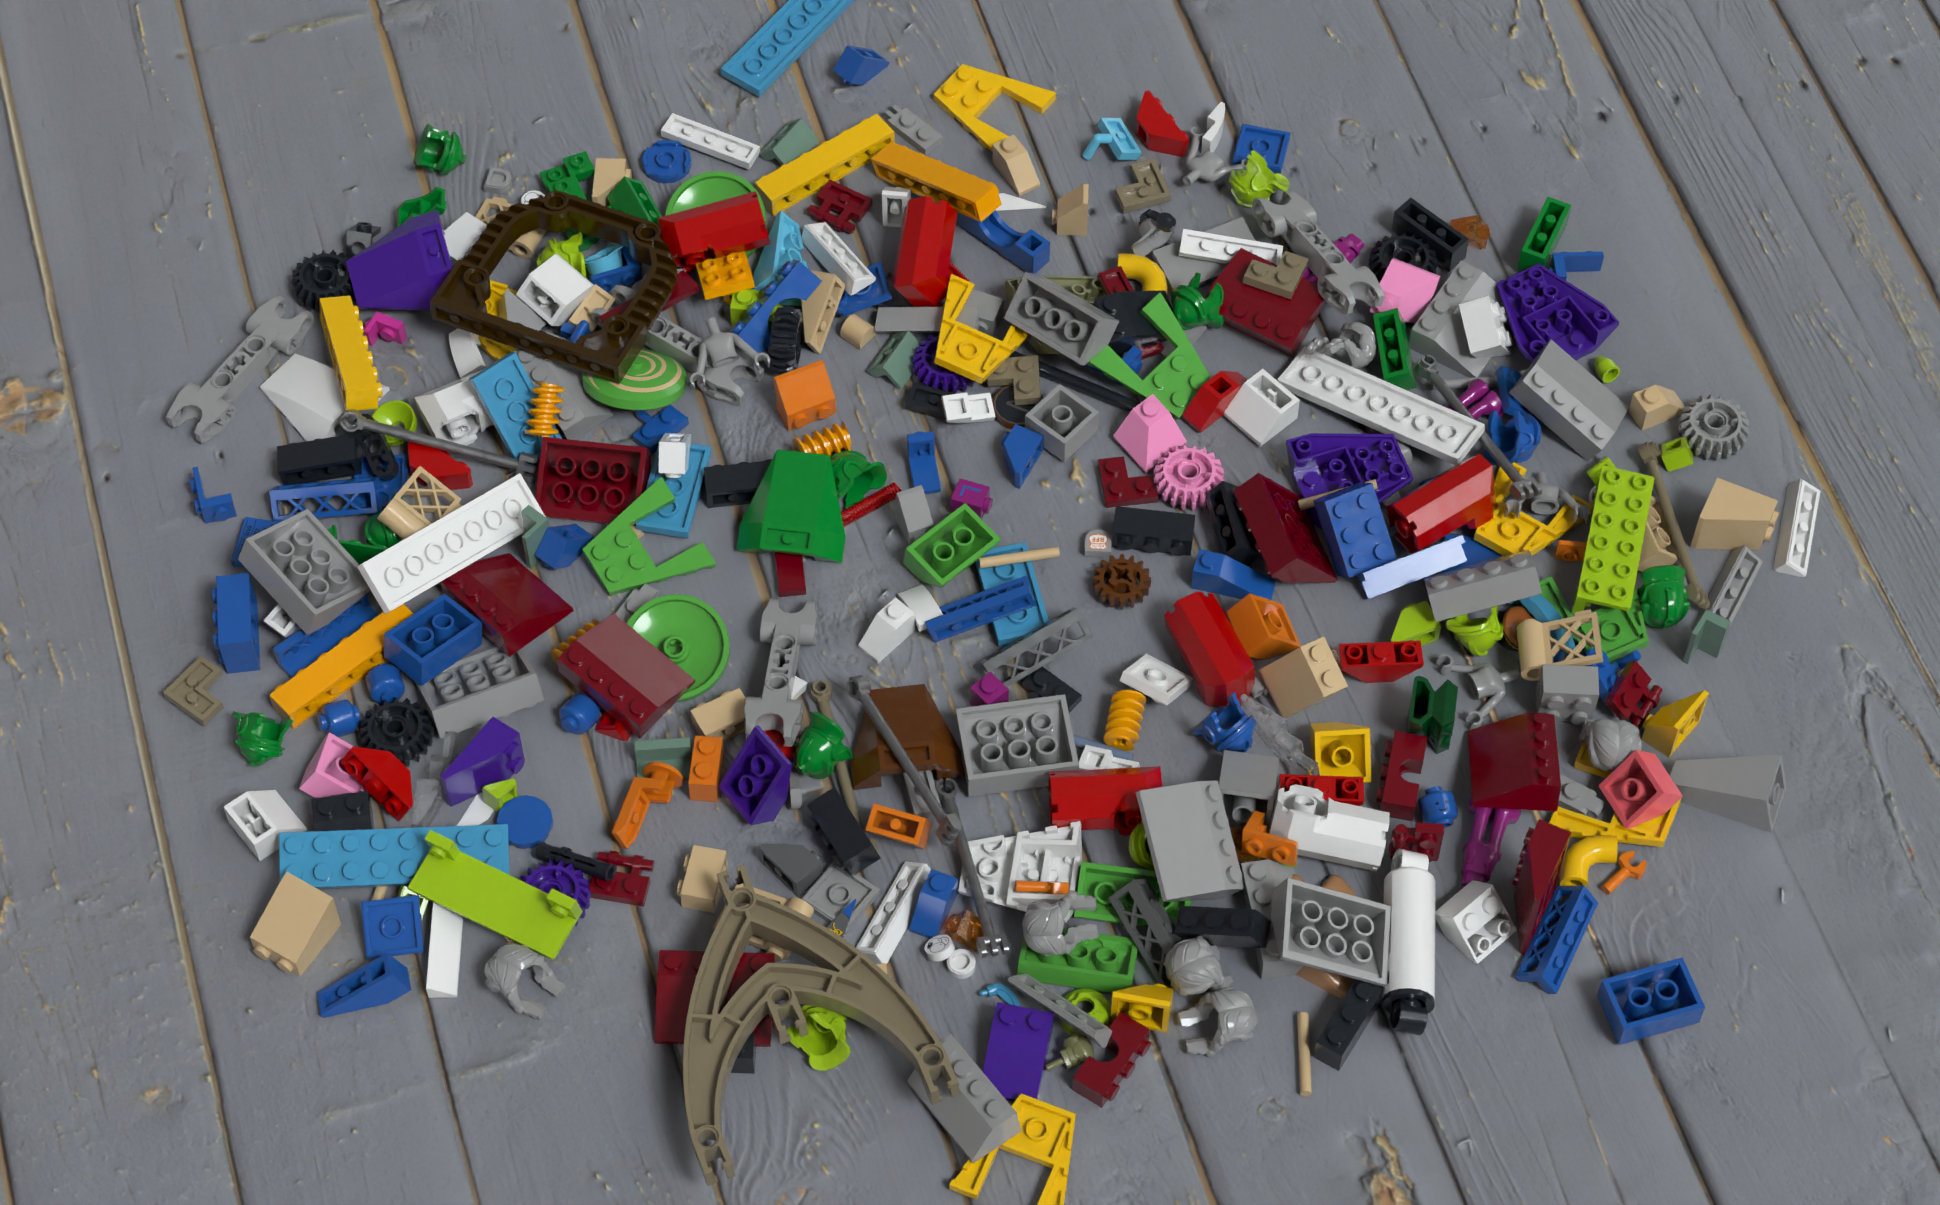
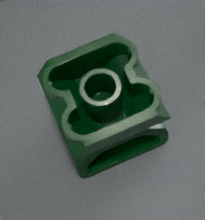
[1405,676,1458,754]

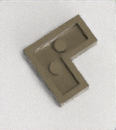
[1115,158,1171,213]
[1243,251,1309,299]
[987,355,1041,406]
[163,655,224,727]

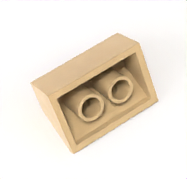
[1638,496,1682,572]

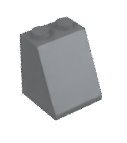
[1219,750,1279,838]

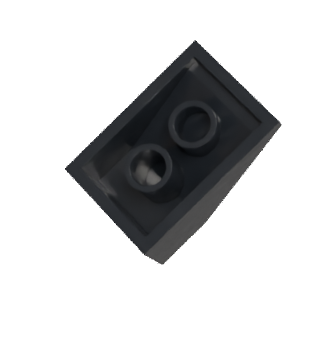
[1094,291,1173,354]
[311,790,374,831]

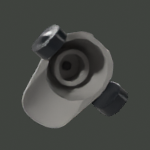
[1131,209,1177,256]

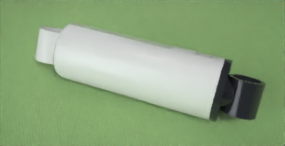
[1382,848,1436,1036]

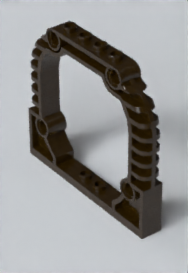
[430,191,677,384]

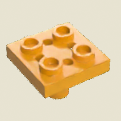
[696,251,755,305]

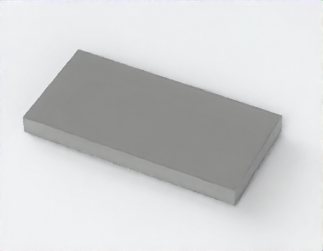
[1152,217,1256,292]

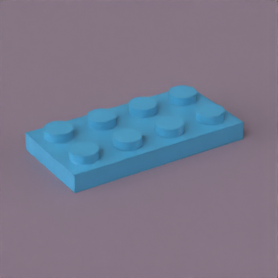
[469,352,562,464]
[636,439,712,539]
[975,542,1049,646]

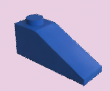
[1191,549,1276,600]
[317,953,411,1018]

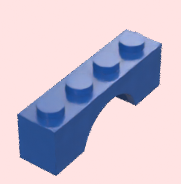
[957,210,1050,274]
[730,259,822,353]

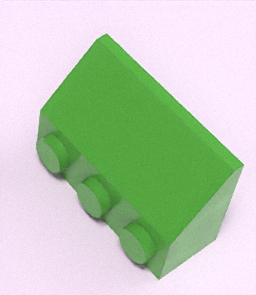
[903,503,1001,588]

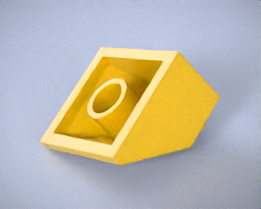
[1642,690,1709,757]
[1310,722,1371,783]
[1110,984,1174,1033]

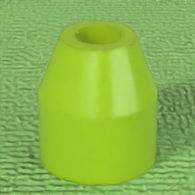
[1593,356,1620,383]

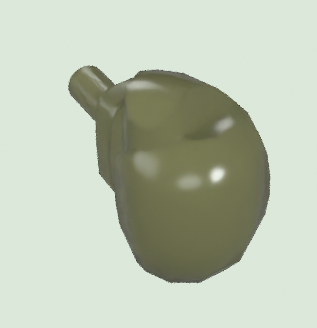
[1045,1034,1094,1071]

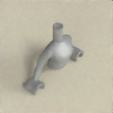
[1183,127,1248,186]
[690,317,770,390]
[1504,471,1591,524]
[1436,654,1520,730]

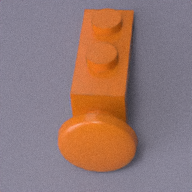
[612,762,683,849]

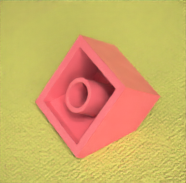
[1598,750,1683,829]

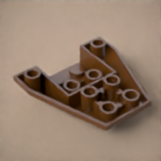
[851,684,964,790]

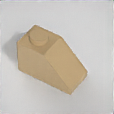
[992,134,1040,196]
[592,158,632,207]
[1052,184,1089,236]
[1628,384,1685,431]

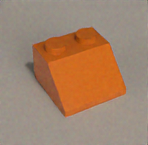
[774,360,836,431]
[1227,593,1301,660]

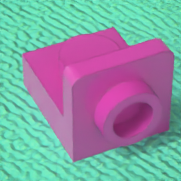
[364,312,407,346]

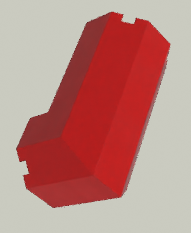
[658,191,771,272]
[892,196,958,307]
[1385,454,1496,553]
[1164,591,1255,707]
[1048,766,1162,836]

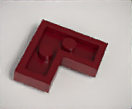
[1098,456,1158,508]

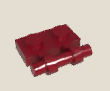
[808,179,873,234]
[1604,661,1663,730]
[1388,822,1444,862]
[589,851,655,907]

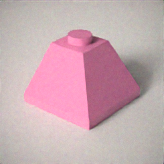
[1370,258,1440,323]
[1113,394,1187,474]
[299,732,366,798]

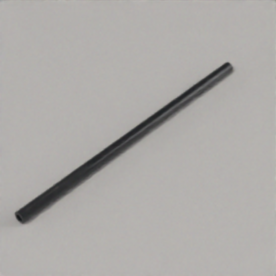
[872,300,1175,420]

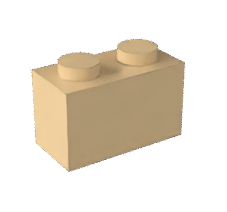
[690,688,746,742]
[677,845,728,913]

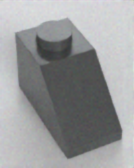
[759,844,822,897]

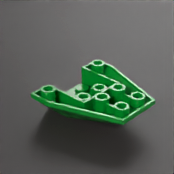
[737,449,846,563]

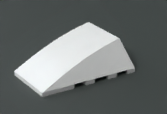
[260,353,390,442]
[958,821,1082,923]

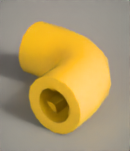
[1118,253,1168,293]
[1559,835,1618,888]

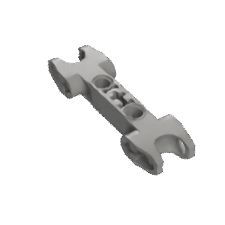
[1252,191,1384,314]
[592,285,764,405]
[166,296,314,443]
[744,598,818,747]

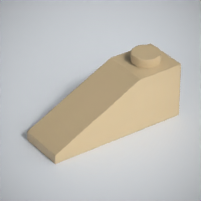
[801,270,846,354]

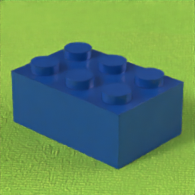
[1313,482,1397,578]
[212,573,260,674]
[384,594,482,686]
[1597,957,1705,1045]

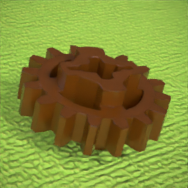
[1092,554,1151,609]

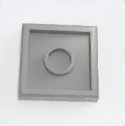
[801,860,880,934]

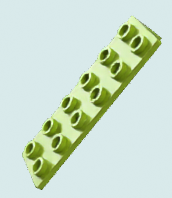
[1571,465,1654,614]
[408,830,583,960]

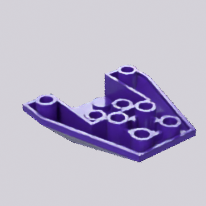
[346,210,453,310]
[1496,264,1619,363]
[1286,433,1414,530]

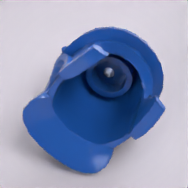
[1484,410,1541,466]
[1192,692,1256,753]

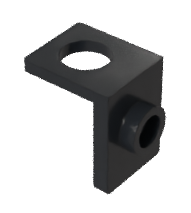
[346,222,381,258]

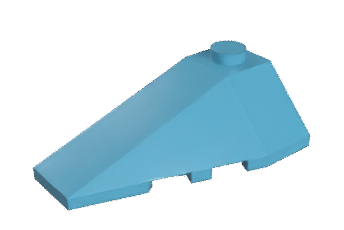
[752,211,808,306]

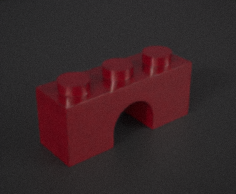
[1376,731,1428,821]
[1072,1012,1151,1108]

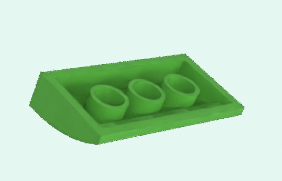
[1074,862,1191,927]
[1017,928,1138,993]

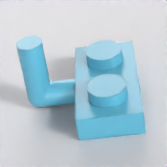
[1082,118,1142,160]

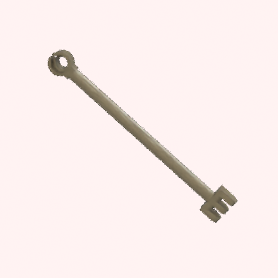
[1638,441,1710,610]
[810,679,879,854]

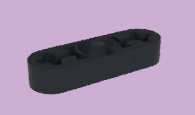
[354,414,399,481]

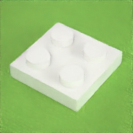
[1120,653,1193,706]

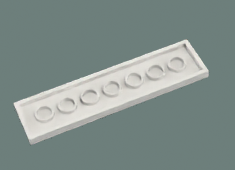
[1277,346,1485,465]
[357,473,546,614]

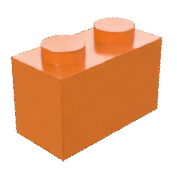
[688,736,725,802]
[865,803,933,850]

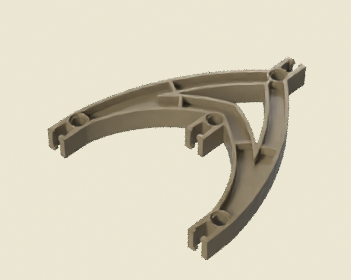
[683,864,959,1186]

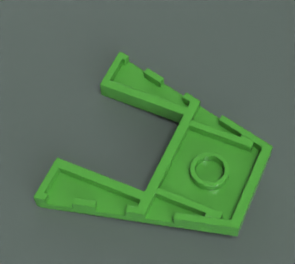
[1087,293,1211,420]
[582,477,716,596]
[1539,576,1649,662]

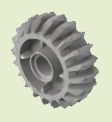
[1678,394,1750,461]

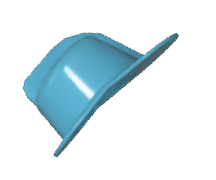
[584,242,623,276]

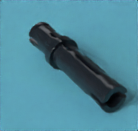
[535,842,616,882]

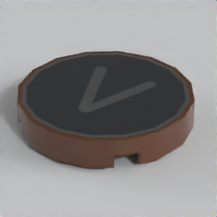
[993,384,1043,429]

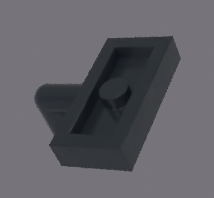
[1022,666,1082,713]

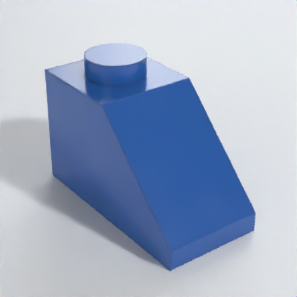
[833,45,890,86]
[1001,424,1044,489]
[535,524,595,570]
[909,869,958,939]

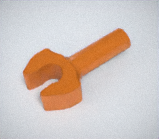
[1601,851,1647,895]
[1015,880,1069,895]

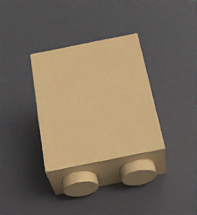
[1690,478,1779,550]
[1259,636,1348,720]
[250,872,341,977]

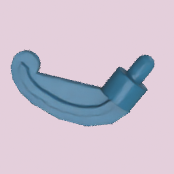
[979,983,1020,1006]

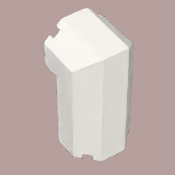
[415,370,494,446]
[1268,784,1390,872]

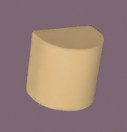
[840,314,877,349]

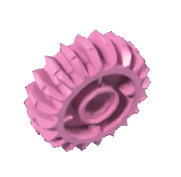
[1153,444,1224,511]

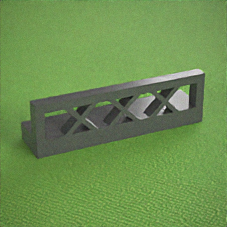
[979,607,1093,687]
[1109,878,1183,991]

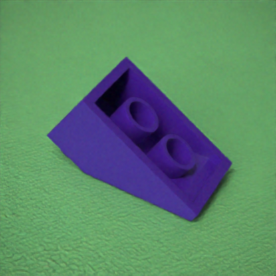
[440,717,525,807]
[718,725,792,825]
[983,1002,1054,1102]

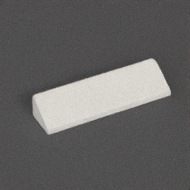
[802,222,876,295]
[1773,478,1821,578]
[856,861,931,964]
[426,902,463,998]

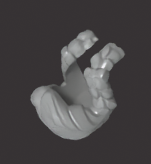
[1304,321,1376,369]
[1578,719,1642,772]
[1022,890,1099,956]
[1163,936,1234,996]
[484,943,566,1019]
[1177,987,1258,1057]

